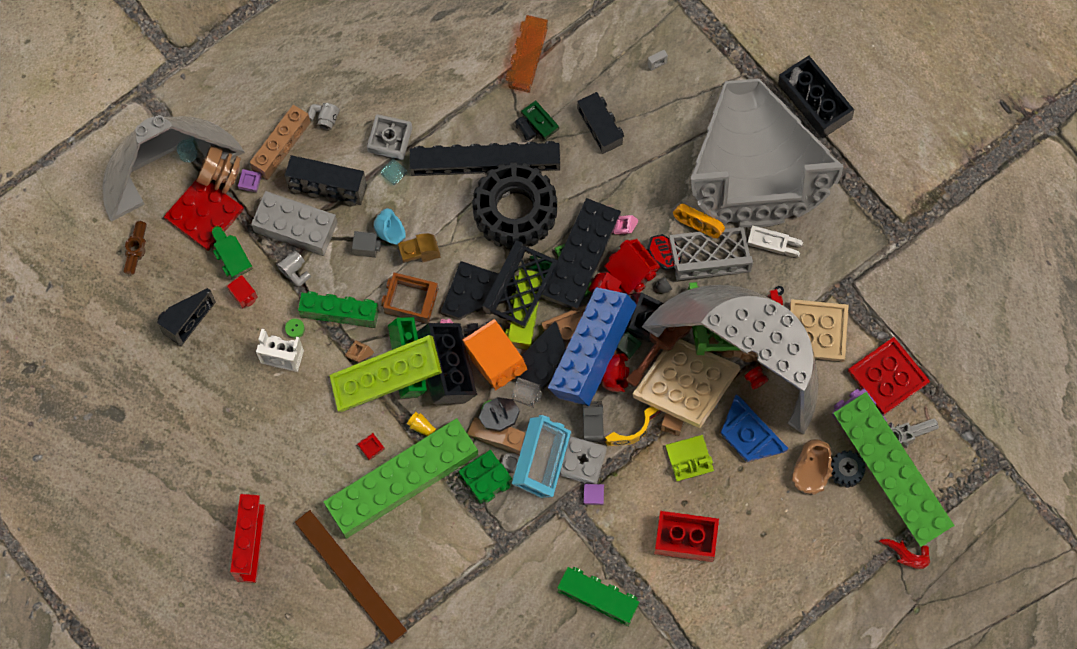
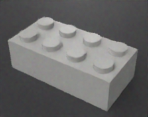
[251,191,338,256]

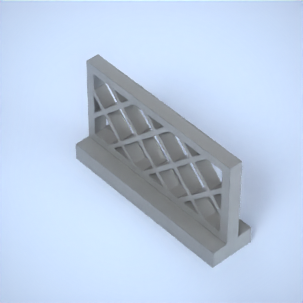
[669,227,753,281]

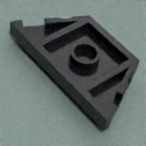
[514,321,566,389]

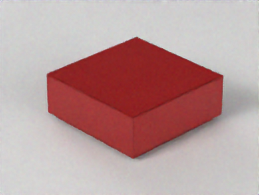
[357,433,385,461]

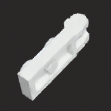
[747,225,803,258]

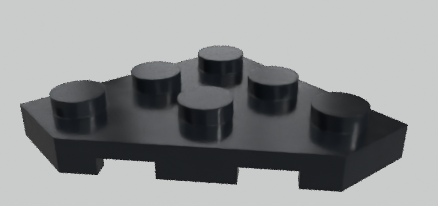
[441,261,514,320]

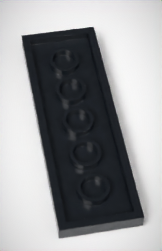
[542,198,621,311]

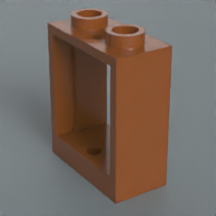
[381,272,439,324]

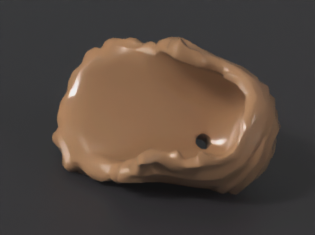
[792,439,833,495]

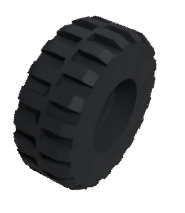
[472,162,557,249]

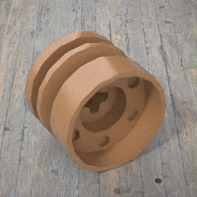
[196,145,241,194]

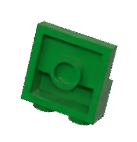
[458,450,513,504]

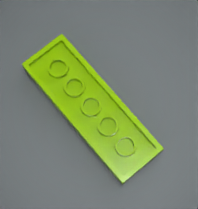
[329,335,442,412]

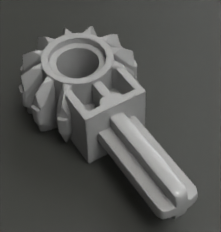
[889,419,939,448]

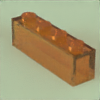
[506,15,548,93]

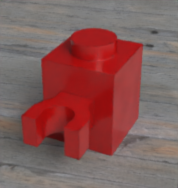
[588,272,626,294]

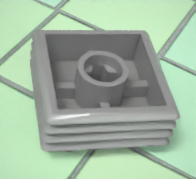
[367,114,412,160]
[559,436,607,484]

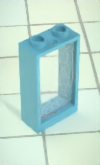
[512,415,571,498]

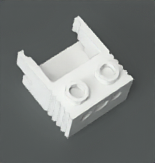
[256,329,304,372]

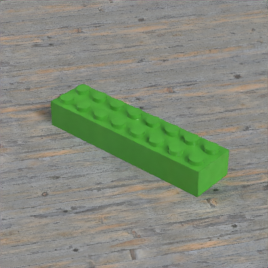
[833,392,955,547]
[323,418,479,539]

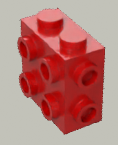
[605,239,660,295]

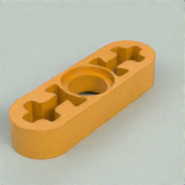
[673,204,725,238]

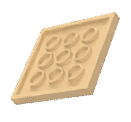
[633,339,740,428]

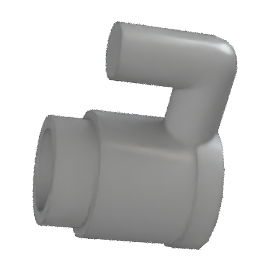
[308,103,340,130]
[277,251,311,286]

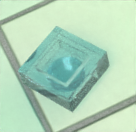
[380,159,407,186]

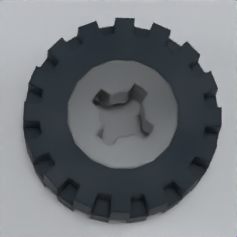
[831,450,866,488]

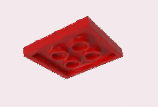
[164,180,244,251]
[848,337,930,416]

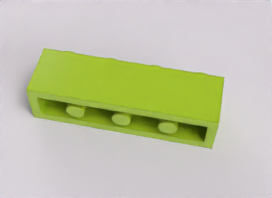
[505,269,542,350]

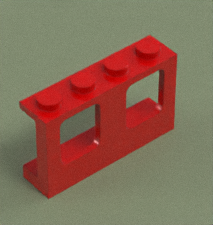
[230,494,266,583]

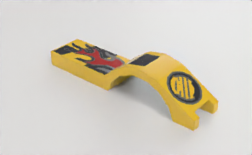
[605,406,663,446]

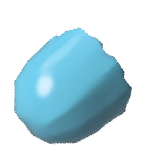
[374,208,406,245]

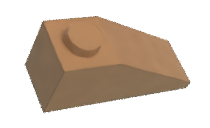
[467,417,526,456]

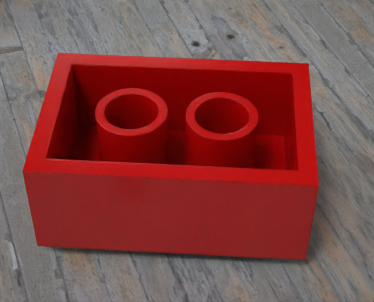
[654,511,719,562]

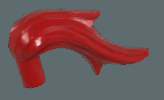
[879,539,930,569]

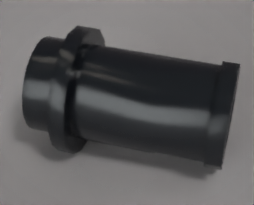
[515,116,536,141]

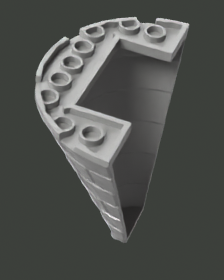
[690,79,843,228]
[103,115,245,222]

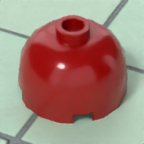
[600,354,629,392]

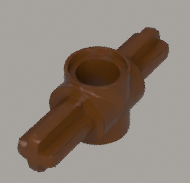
[124,221,147,275]

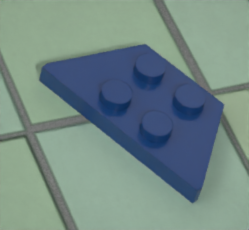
[721,395,789,462]

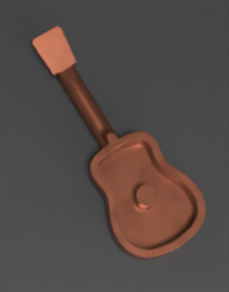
[626,326,692,387]

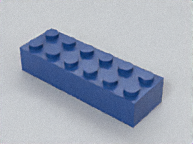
[548,287,637,406]

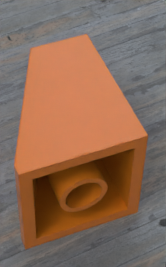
[463,319,528,391]

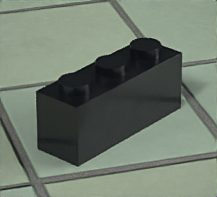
[577,92,624,154]

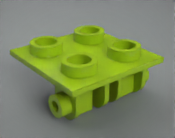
[665,435,714,482]

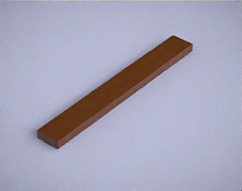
[295,510,408,644]

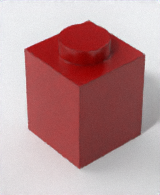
[227,275,258,309]

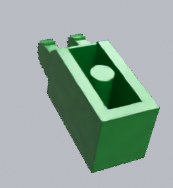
[212,226,253,280]

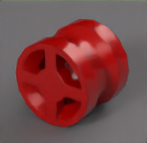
[744,366,769,390]

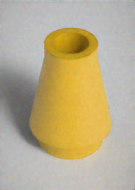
[407,411,436,436]

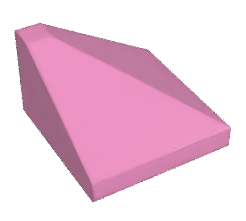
[614,215,638,235]

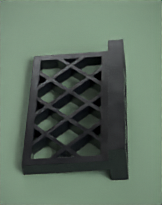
[483,240,558,328]

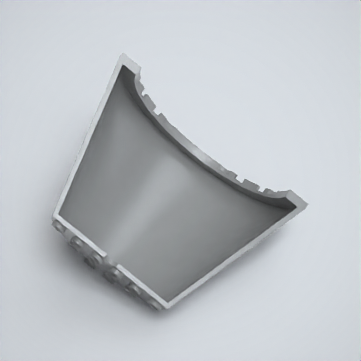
[642,285,819,434]

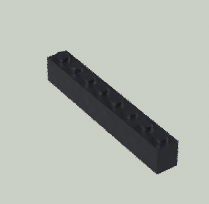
[409,141,560,176]

